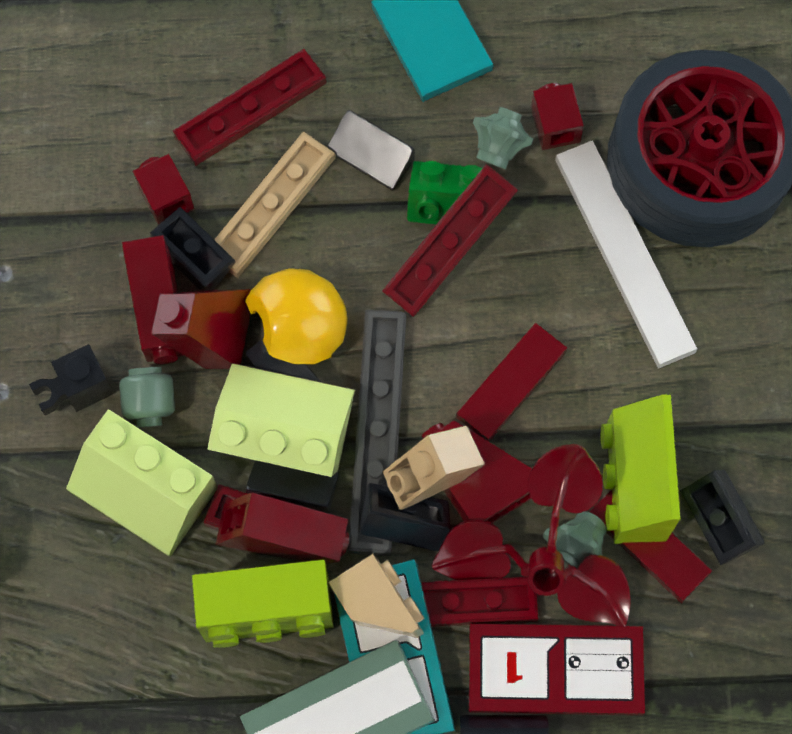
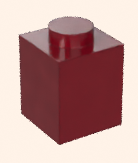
[531,83,584,150]
[132,153,195,225]

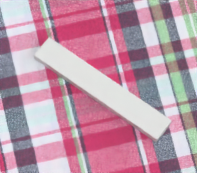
[555,140,697,369]

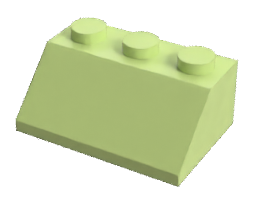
[207,363,355,477]
[66,409,217,557]

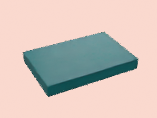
[371,0,493,102]

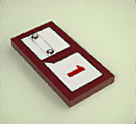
[469,624,645,715]

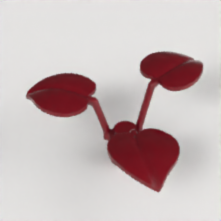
[432,444,631,627]

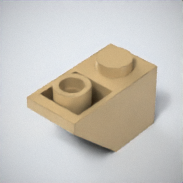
[383,426,485,510]
[328,554,424,638]

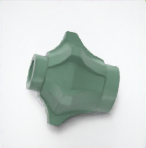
[473,107,534,169]
[543,512,607,569]

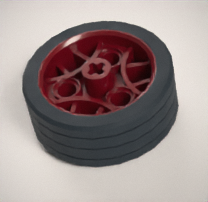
[607,49,792,248]

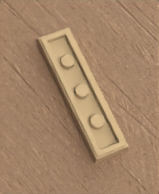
[214,131,336,278]

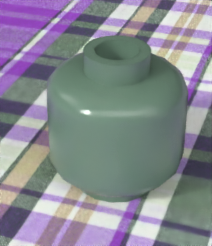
[119,367,175,428]

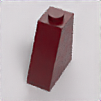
[122,235,184,365]
[151,289,252,369]
[421,420,532,524]
[216,493,349,565]

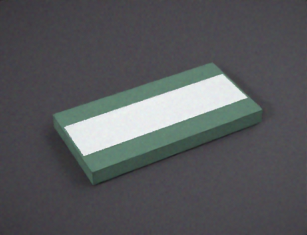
[240,640,435,734]

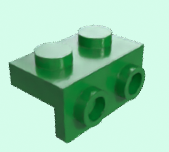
[407,161,482,224]

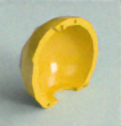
[245,269,348,364]

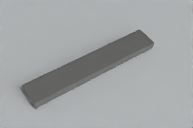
[348,310,406,556]

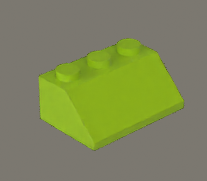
[601,395,680,544]

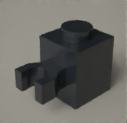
[29,344,114,415]

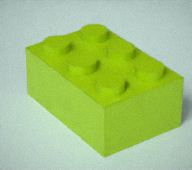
[192,560,334,648]

